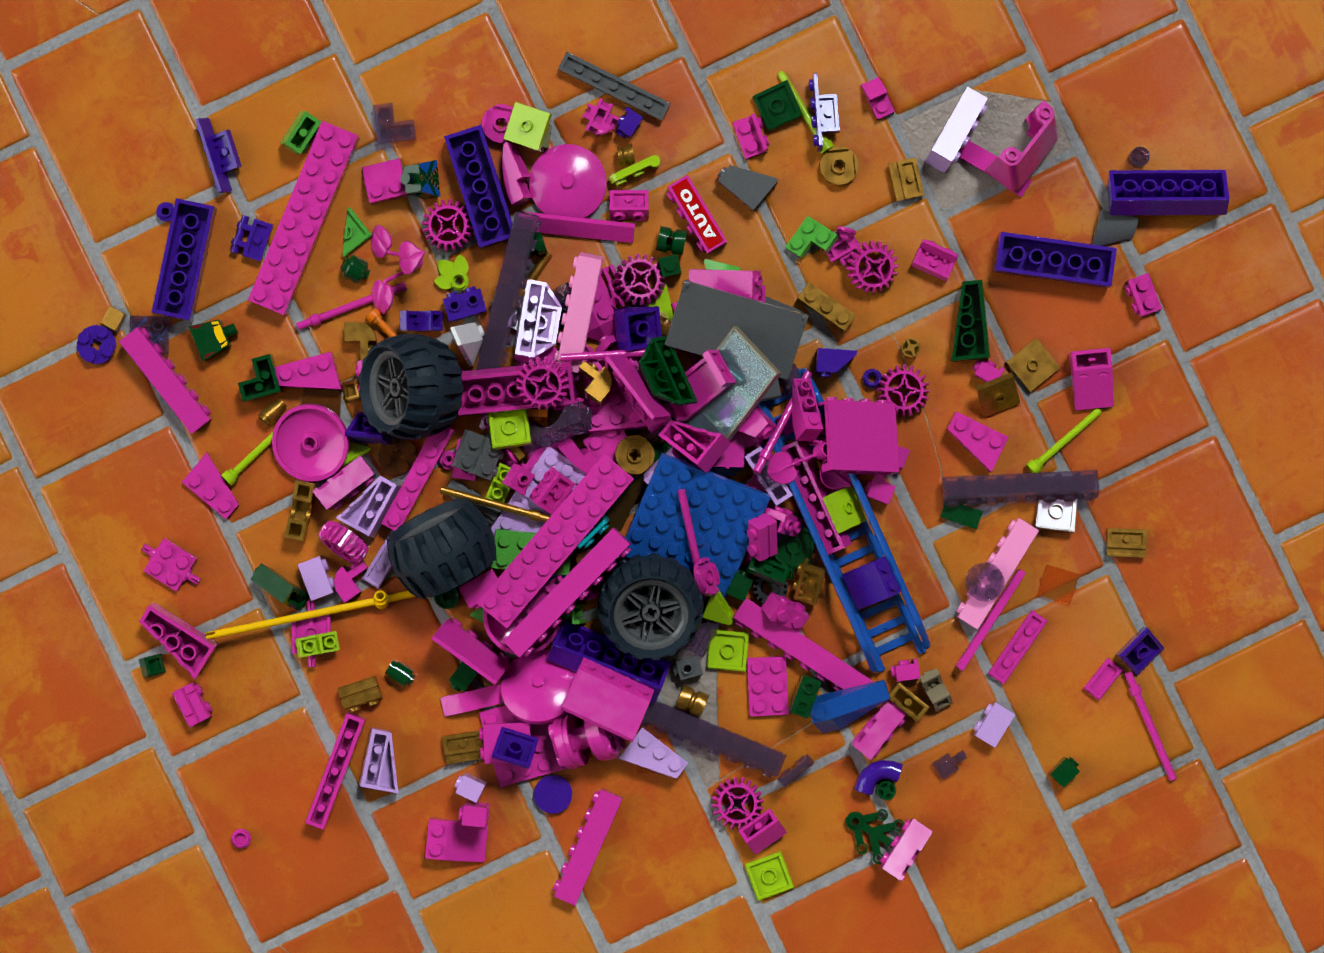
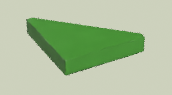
[342,207,372,258]

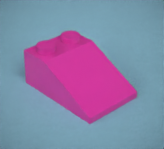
[425,817,488,862]

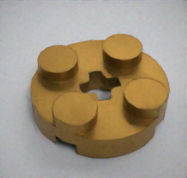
[820,146,859,185]
[615,435,655,474]

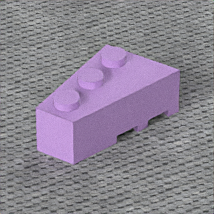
[359,727,399,794]

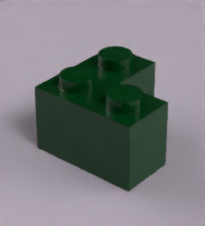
[238,354,283,402]

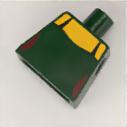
[189,320,239,362]

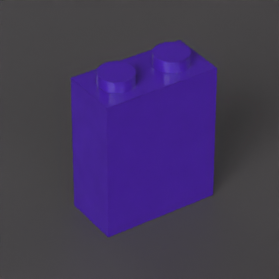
[842,556,901,610]

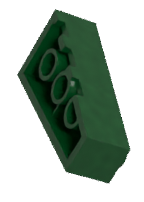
[951,279,991,362]

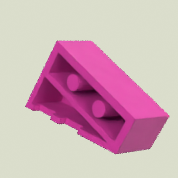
[274,352,343,390]
[946,412,1009,472]
[659,420,731,473]
[312,456,376,510]
[850,700,906,760]

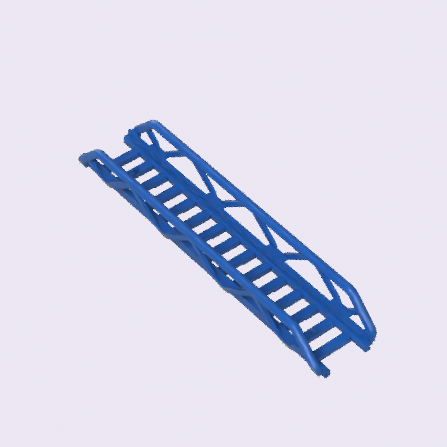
[758,368,930,673]

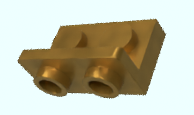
[792,558,826,606]

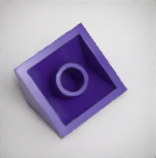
[345,412,392,445]
[1116,627,1164,676]
[492,727,539,769]

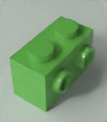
[280,111,321,154]

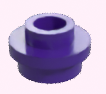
[156,202,174,222]
[862,369,882,388]

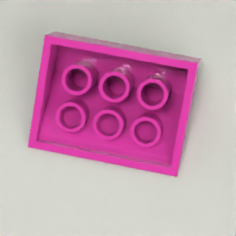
[605,355,672,434]
[431,617,511,685]
[561,657,654,742]

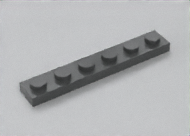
[558,52,671,121]

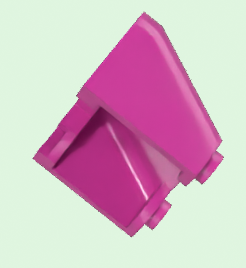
[985,100,1058,191]

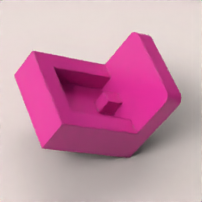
[595,333,622,352]

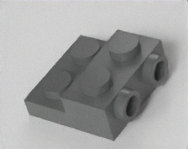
[451,429,505,481]

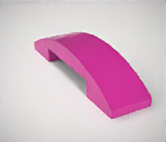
[959,140,1031,197]
[440,683,504,716]

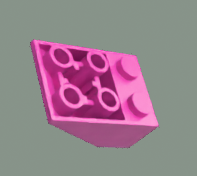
[1069,348,1114,410]

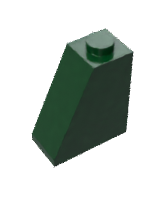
[251,563,310,611]

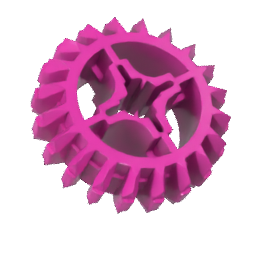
[422,199,474,252]
[846,241,899,293]
[613,254,666,306]
[516,357,569,409]
[877,364,930,417]
[318,521,368,564]
[711,777,764,829]

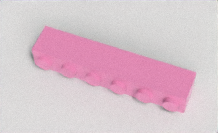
[554,252,603,373]
[956,518,1039,629]

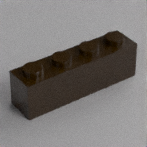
[602,471,646,536]

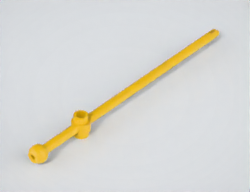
[205,590,431,639]

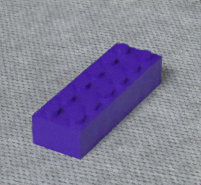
[444,125,517,249]
[1107,170,1230,215]
[152,198,217,322]
[994,232,1117,288]
[547,619,672,704]

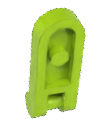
[608,155,660,186]

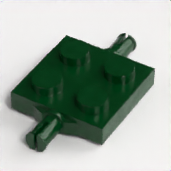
[777,513,814,579]

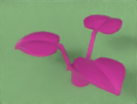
[371,225,425,315]
[768,412,851,489]

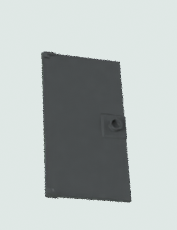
[665,280,808,380]

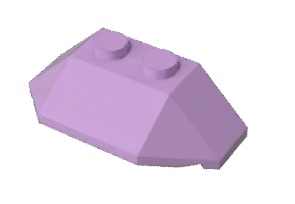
[515,279,562,358]

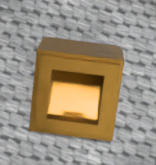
[101,306,127,332]
[341,378,360,401]

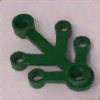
[846,809,904,864]

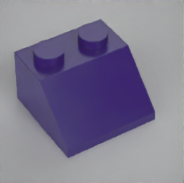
[614,306,662,351]
[815,348,857,378]

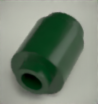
[385,660,415,687]

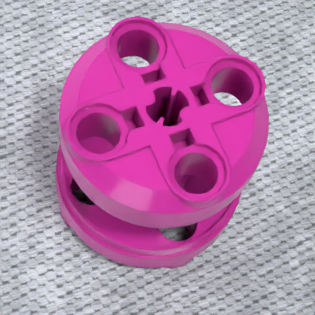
[548,713,625,770]

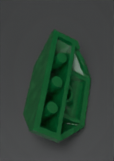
[638,336,698,406]

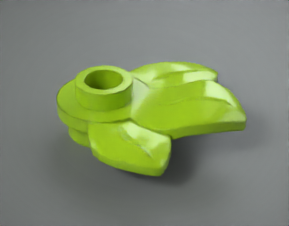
[434,254,469,291]

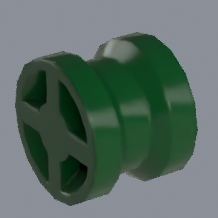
[876,780,896,800]

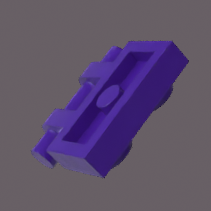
[230,215,274,262]

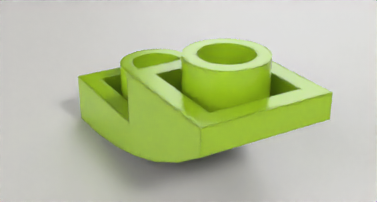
[485,463,511,503]
[295,631,340,658]

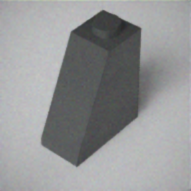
[717,165,778,211]

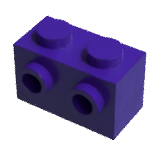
[443,286,487,323]

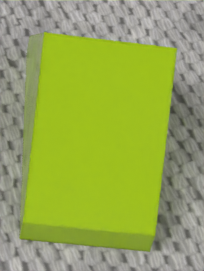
[703,591,733,625]

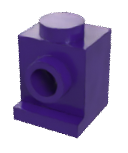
[615,107,643,139]

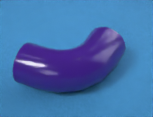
[854,760,903,795]

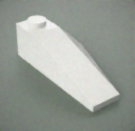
[450,322,486,368]

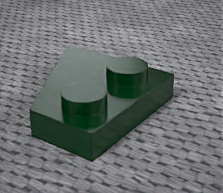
[746,554,790,587]

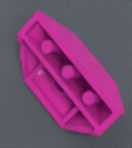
[568,275,616,341]

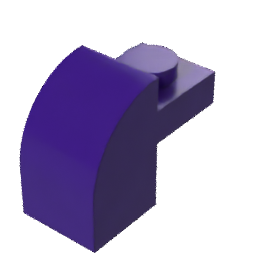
[400,310,443,332]

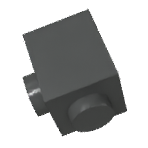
[673,655,703,680]

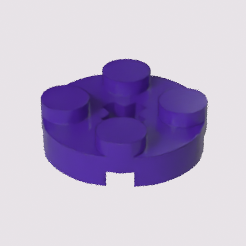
[77,325,117,364]

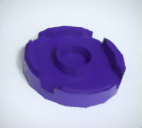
[534,775,572,814]

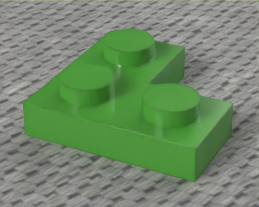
[786,215,839,259]

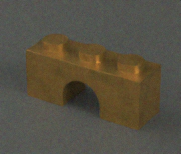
[797,282,856,332]
[284,480,317,541]

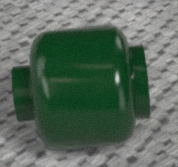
[340,255,370,284]

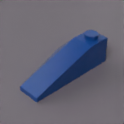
[810,680,890,733]

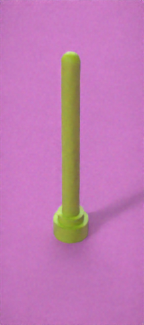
[778,71,834,154]
[1026,408,1101,476]
[222,432,273,486]

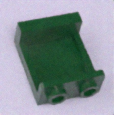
[788,673,821,718]

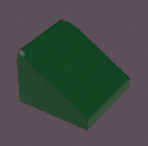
[139,653,166,677]

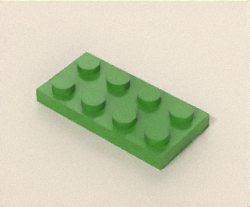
[491,528,571,575]

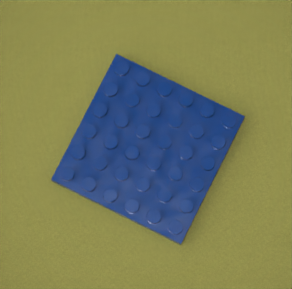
[624,453,770,597]

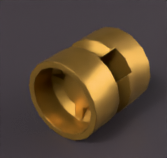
[675,685,709,718]

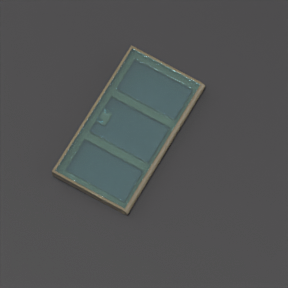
[666,325,781,441]

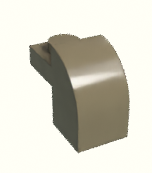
[919,668,953,712]

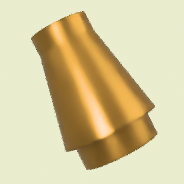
[258,399,287,426]

